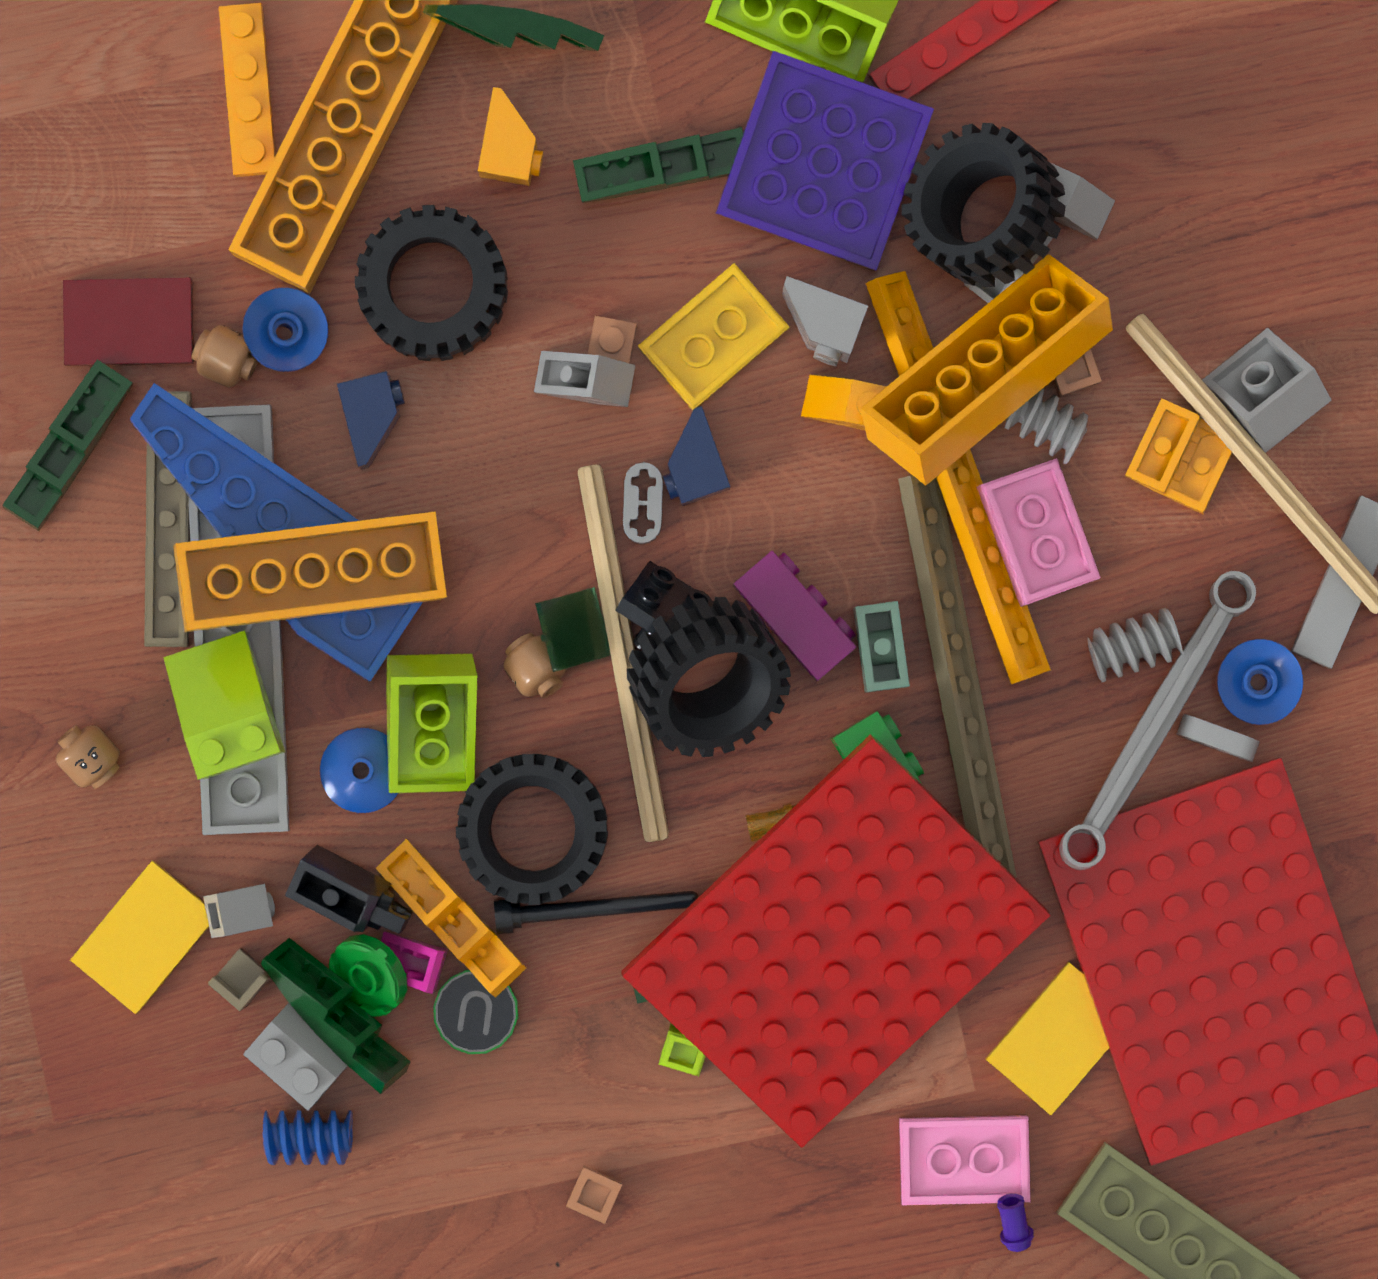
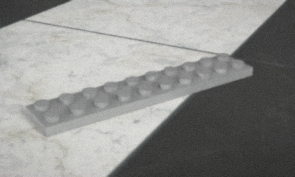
[188,405,290,835]

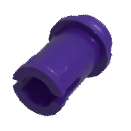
[997,1194,1034,1252]

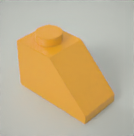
[478,87,544,186]
[801,375,887,430]

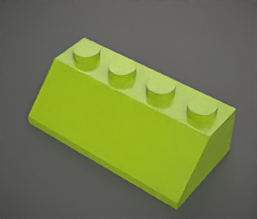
[705,0,899,83]

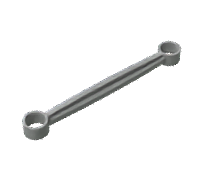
[1059,571,1256,870]

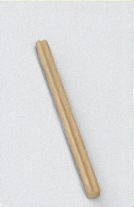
[1126,314,1378,614]
[578,465,669,842]

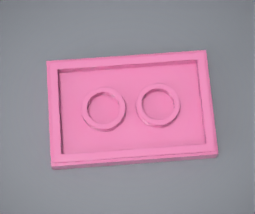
[977,458,1101,607]
[899,1115,1030,1205]

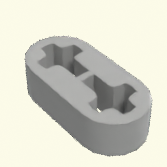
[623,462,663,544]
[1176,714,1260,762]

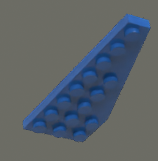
[130,383,423,682]

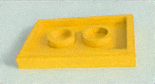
[638,263,790,411]
[70,861,209,1015]
[985,962,1109,1115]

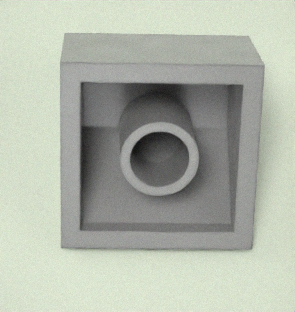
[782,276,868,366]
[1202,328,1331,453]
[243,1003,348,1111]

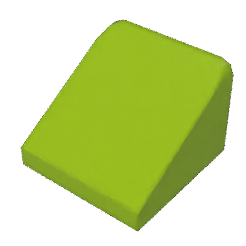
[658,1023,706,1077]

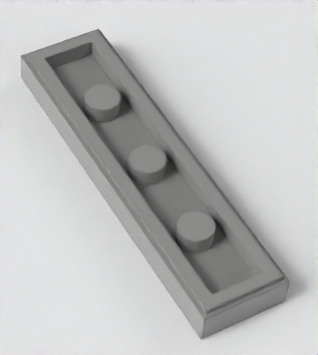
[1290,496,1378,669]

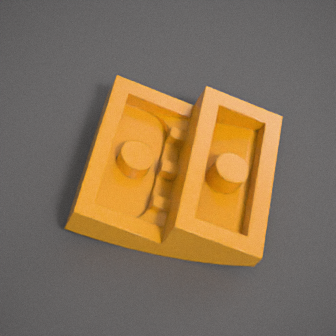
[1125,398,1232,515]

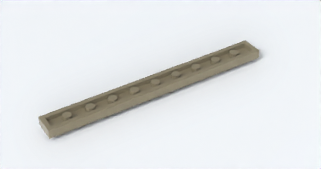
[898,475,1017,879]

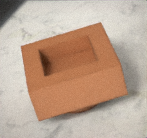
[588,316,637,364]
[1054,349,1102,397]
[566,1166,623,1224]

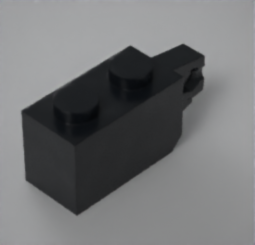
[285,845,413,934]

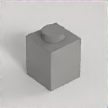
[203,884,275,938]

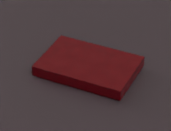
[63,277,194,366]

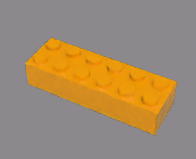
[860,254,1113,486]
[173,511,447,632]

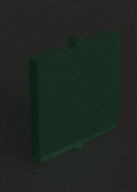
[535,587,611,672]

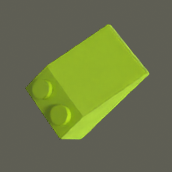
[163,630,286,780]
[386,654,477,793]

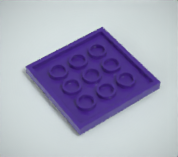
[715,51,934,270]

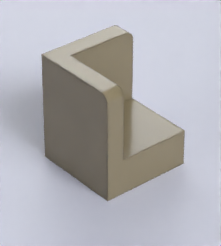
[208,948,271,1011]

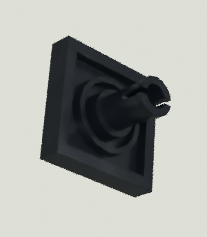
[615,561,714,649]

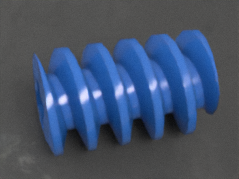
[263,1110,353,1165]

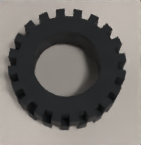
[902,123,1066,287]
[355,205,508,361]
[627,597,791,757]
[456,754,608,905]

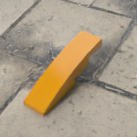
[376,839,526,998]

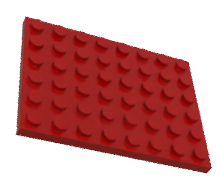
[621,734,1051,1148]
[1037,757,1378,1166]

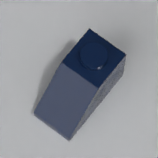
[337,371,405,470]
[663,406,730,506]

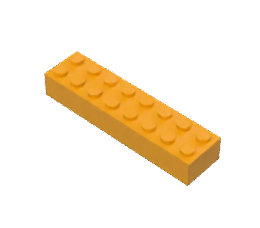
[228,0,458,294]

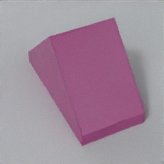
[381,932,448,994]

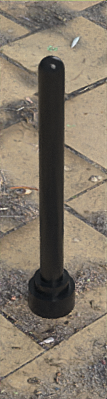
[494,891,699,935]

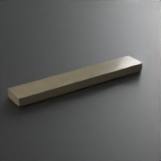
[144,391,192,647]

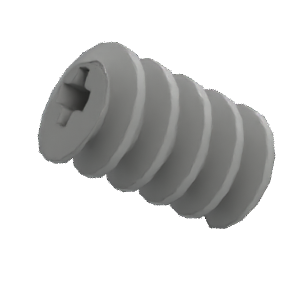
[1005,388,1088,464]
[1087,608,1183,682]

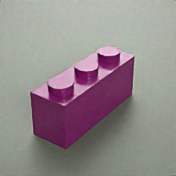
[733,551,856,682]

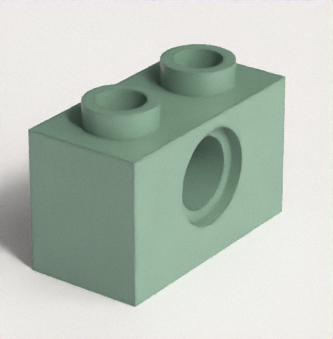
[853,601,910,693]

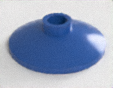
[242,288,328,372]
[1217,639,1303,725]
[320,728,398,813]

